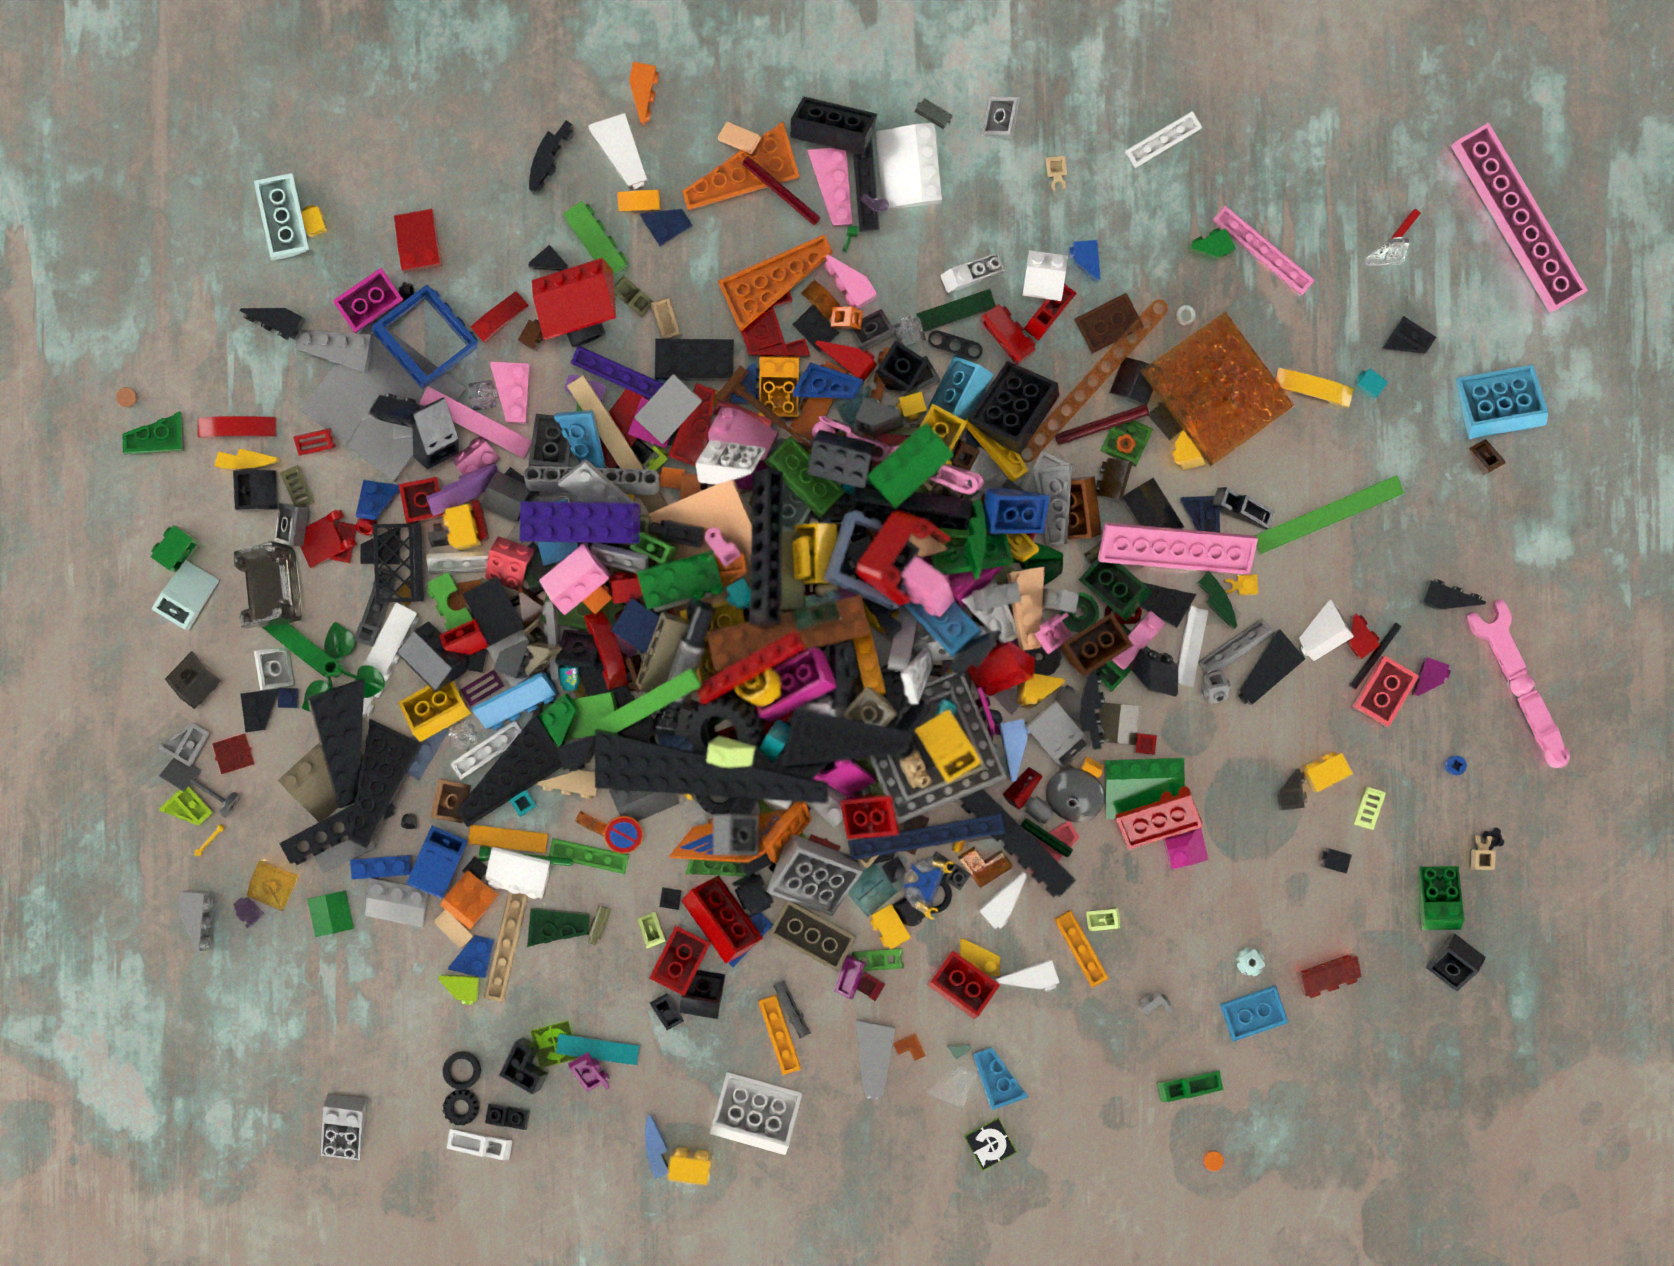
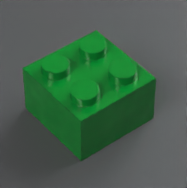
[150,525,200,572]

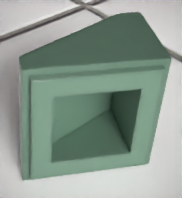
[947,1044,972,1059]

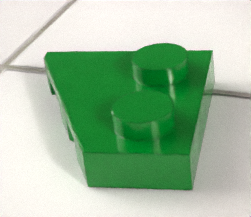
[537,693,579,747]

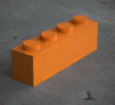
[790,361,848,442]

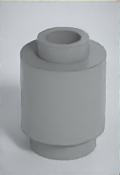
[1024,796,1054,824]

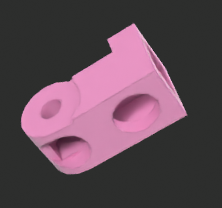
[705,527,741,566]

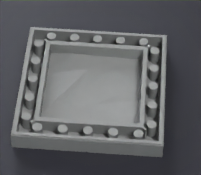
[300,320,466,482]
[869,672,1007,824]

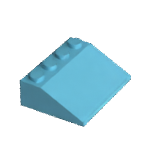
[1456,365,1549,439]

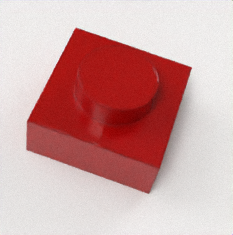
[1135,733,1157,755]

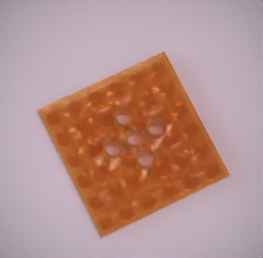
[1141,311,1295,467]

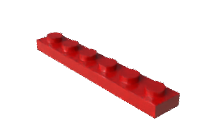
[696,630,805,705]

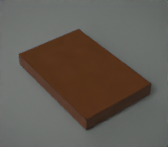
[1074,293,1144,354]

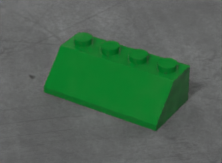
[867,422,954,509]

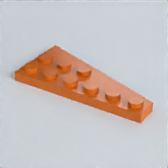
[682,121,800,211]
[718,234,833,332]

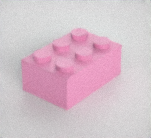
[901,557,954,618]

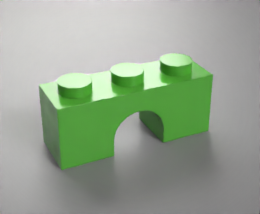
[427,572,474,631]

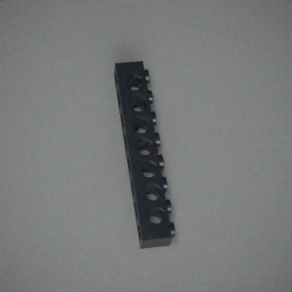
[750,468,783,629]

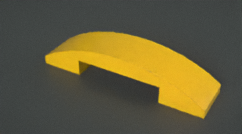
[1273,368,1354,408]

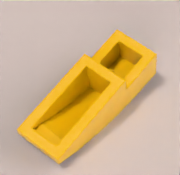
[214,448,280,470]

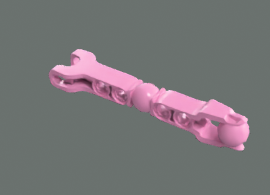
[810,415,984,494]
[1467,599,1570,768]

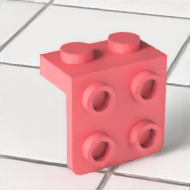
[485,536,534,591]

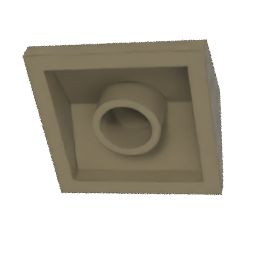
[842,686,897,727]
[1099,703,1140,745]

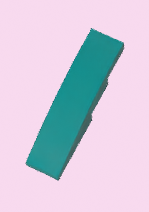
[556,1033,640,1065]

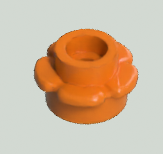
[1116,434,1136,453]

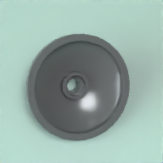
[1046,768,1105,822]

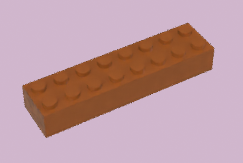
[707,595,870,672]

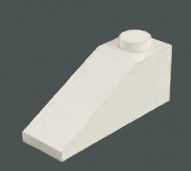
[995,959,1060,991]

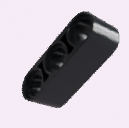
[927,330,983,361]

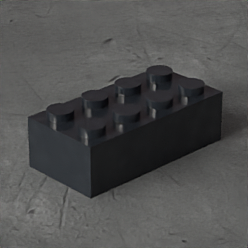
[655,339,734,381]

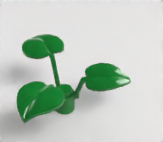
[302,622,385,712]

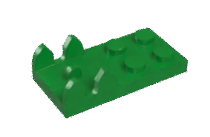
[636,550,724,610]

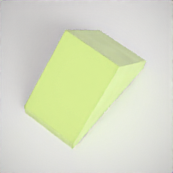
[1086,907,1121,931]
[637,912,667,948]

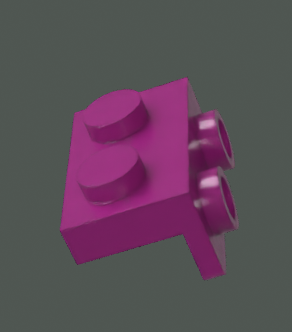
[568,1052,610,1092]

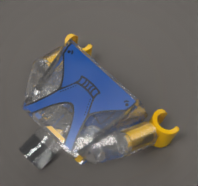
[894,857,954,919]

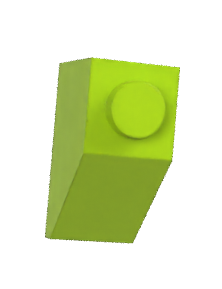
[438,974,480,1005]

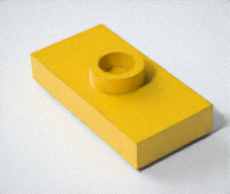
[792,537,811,580]

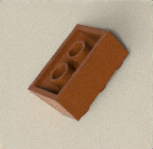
[1068,476,1102,540]

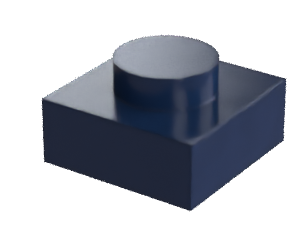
[278,688,299,708]

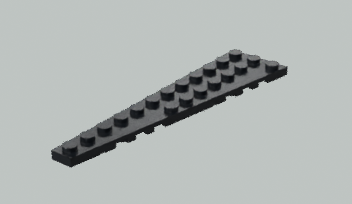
[595,729,829,804]

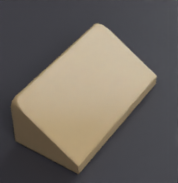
[433,910,475,949]

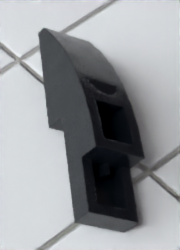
[529,120,574,194]
[1080,670,1105,750]

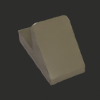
[524,643,562,676]

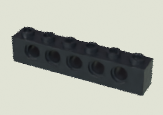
[279,801,397,866]

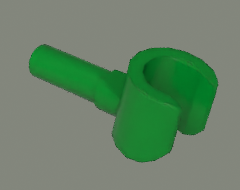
[842,226,858,252]

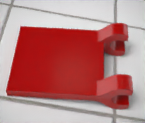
[300,510,357,568]

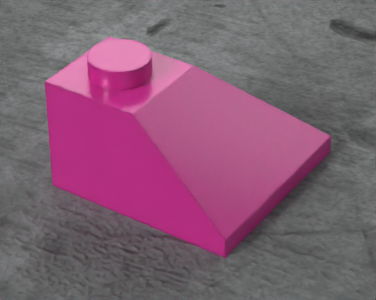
[1163,828,1209,869]

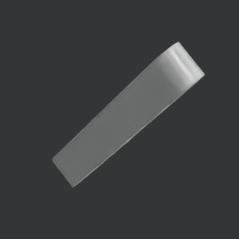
[524,466,660,495]

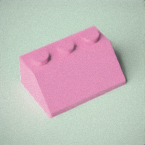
[539,543,610,615]

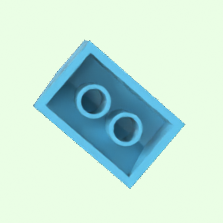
[928,356,994,420]

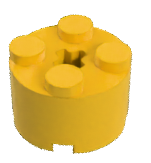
[735,668,781,706]

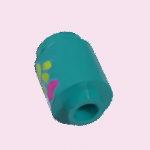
[559,665,580,691]

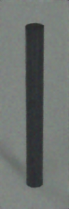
[1349,622,1402,690]

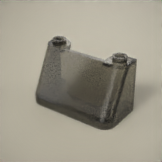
[234,541,302,629]

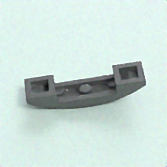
[354,568,398,647]

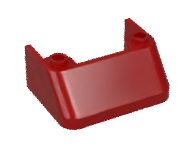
[856,511,951,606]

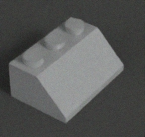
[365,878,430,927]

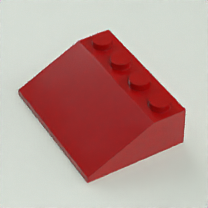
[532,258,616,340]

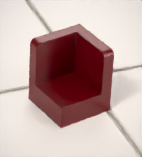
[857,971,885,1001]

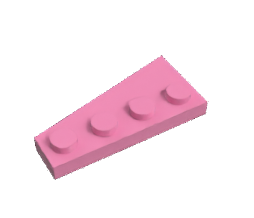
[807,148,852,227]

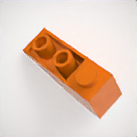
[629,61,659,127]

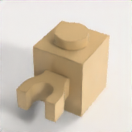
[1471,836,1495,870]

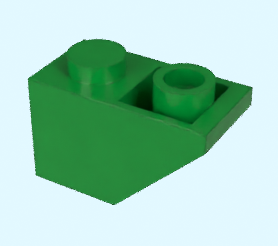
[1189,228,1236,260]

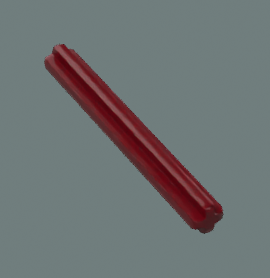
[742,156,820,225]
[1055,404,1149,445]

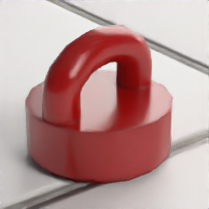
[355,518,377,535]

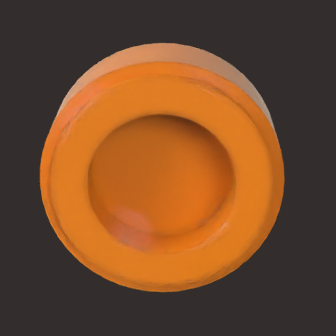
[1203,1151,1224,1171]

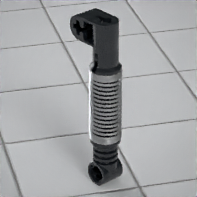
[653,598,714,736]

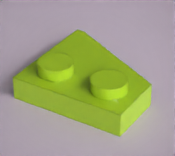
[159,785,214,826]

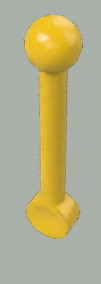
[194,824,224,857]

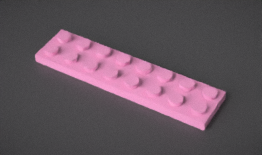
[1098,523,1258,575]

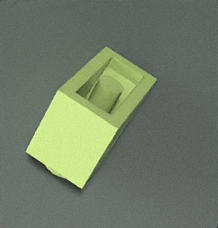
[707,736,755,767]

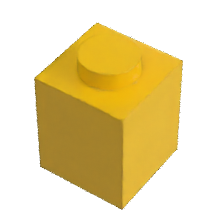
[301,205,328,237]

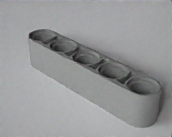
[888,605,918,672]

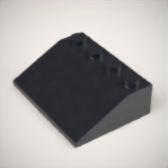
[968,361,1060,454]

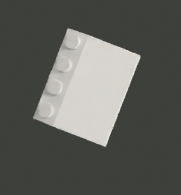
[876,122,942,209]
[710,1072,802,1155]

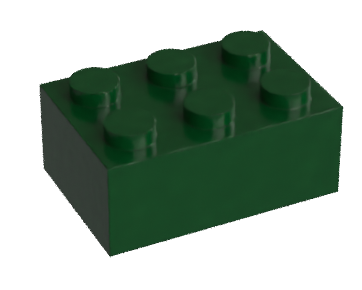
[1079,558,1152,621]

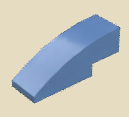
[645,1114,669,1179]

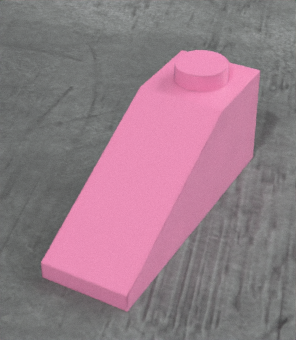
[1112,611,1165,670]

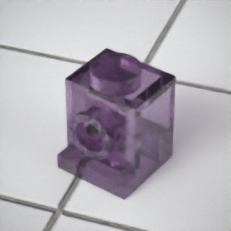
[233,897,265,928]

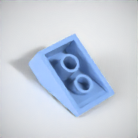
[999,719,1030,782]

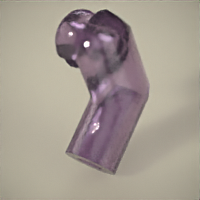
[860,193,889,212]

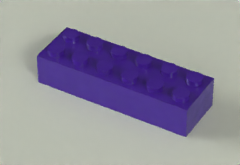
[519,501,640,544]

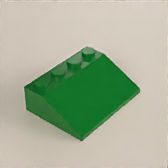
[1104,758,1185,819]

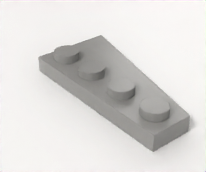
[295,329,374,374]

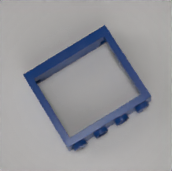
[372,284,478,390]

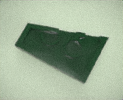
[527,907,590,947]

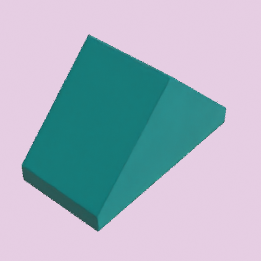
[759,719,791,763]

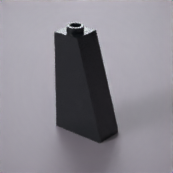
[1237,629,1305,705]

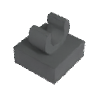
[428,523,450,547]

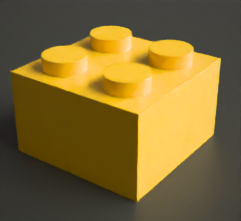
[1302,751,1353,792]

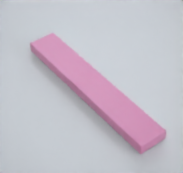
[1213,205,1315,296]
[419,386,532,459]

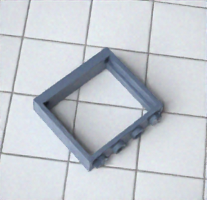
[824,511,913,610]

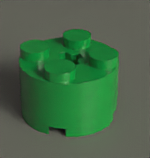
[1058,592,1099,632]

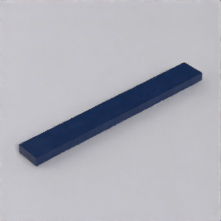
[848,813,1006,860]

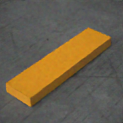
[468,824,548,853]
[1054,910,1109,988]
[758,994,802,1075]

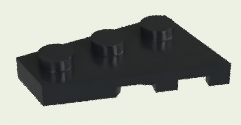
[1139,583,1197,628]
[831,641,864,709]

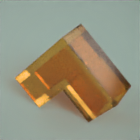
[575,811,607,836]
[893,1033,926,1061]

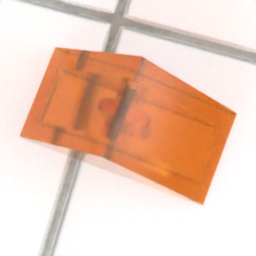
[800,280,842,321]

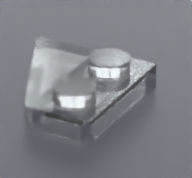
[1366,237,1409,266]

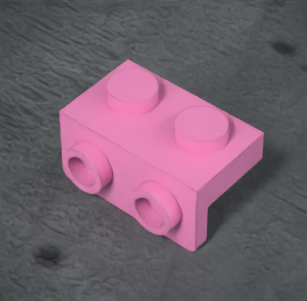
[452,436,500,475]
[1035,612,1073,654]

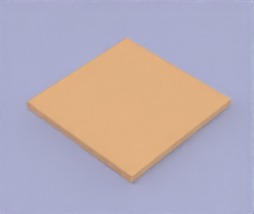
[646,479,752,616]

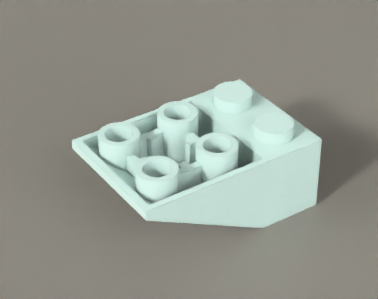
[151,560,219,630]

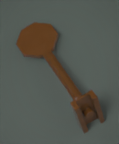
[716,366,812,450]

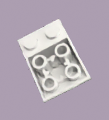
[696,440,765,485]

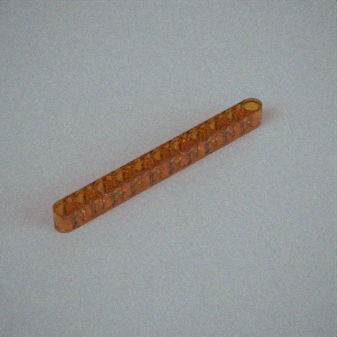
[1019,299,1168,463]

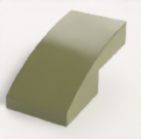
[614,275,653,317]

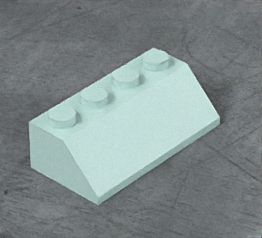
[254,173,309,261]

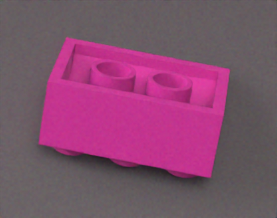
[333,268,403,333]

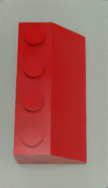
[681,875,764,964]

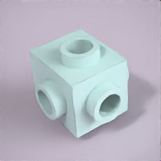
[1236,947,1266,977]

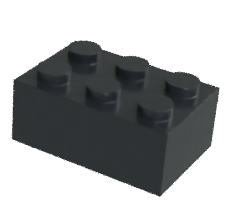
[808,429,876,489]

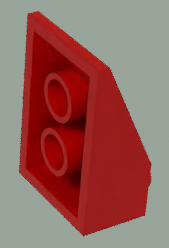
[394,209,443,273]
[840,794,899,839]
[649,925,711,996]

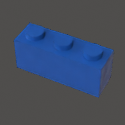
[350,855,413,880]

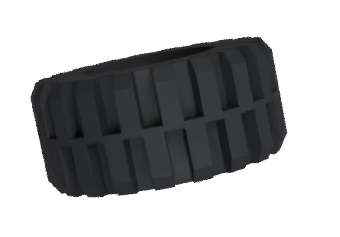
[686,691,765,754]

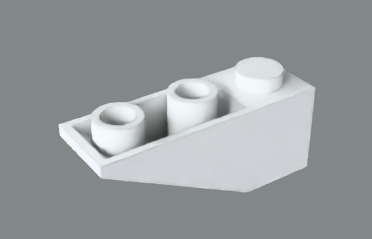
[940,252,1005,293]

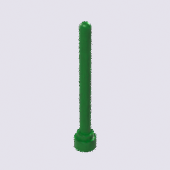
[479,845,573,866]

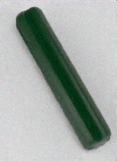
[1020,818,1073,857]

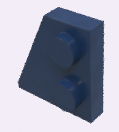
[640,209,693,247]
[1180,496,1220,533]

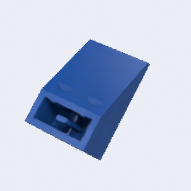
[406,826,468,899]

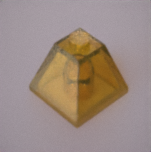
[247,860,299,911]

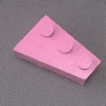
[490,362,531,424]

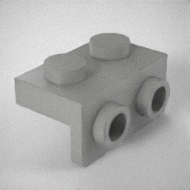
[1138,992,1172,1015]

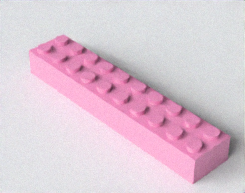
[1451,122,1588,313]

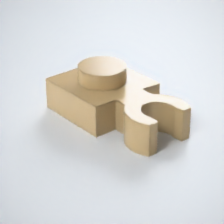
[1045,156,1067,191]

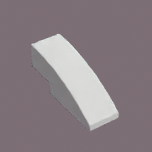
[447,1129,513,1160]

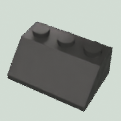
[609,789,680,821]

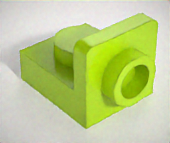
[646,445,669,472]

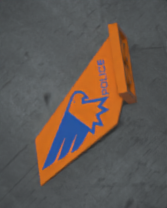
[669,802,812,864]

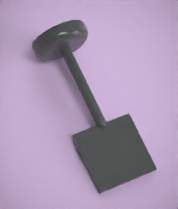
[159,758,240,818]

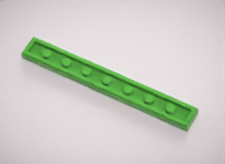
[1255,475,1404,554]

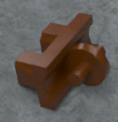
[624,654,643,692]

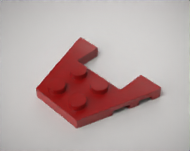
[741,291,810,357]

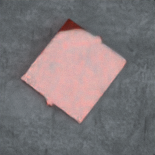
[212,733,255,774]

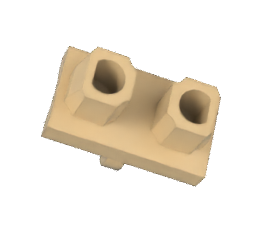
[900,750,931,789]

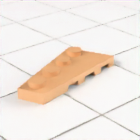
[1006,567,1044,651]

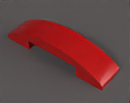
[198,416,276,438]
[583,611,627,690]

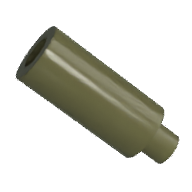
[587,905,611,945]

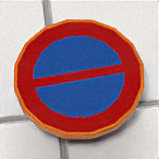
[604,816,643,854]

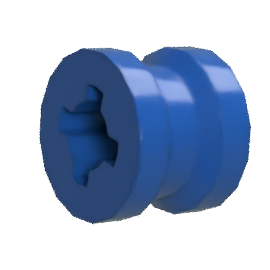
[1445,756,1467,775]

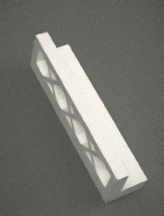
[1177,606,1209,687]

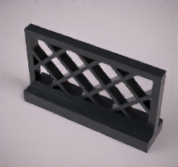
[373,523,423,603]

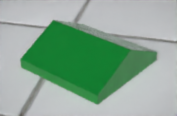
[307,890,354,937]

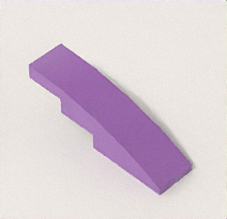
[426,463,498,516]

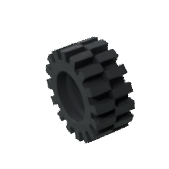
[442,1089,479,1126]

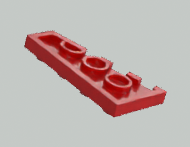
[668,383,715,467]

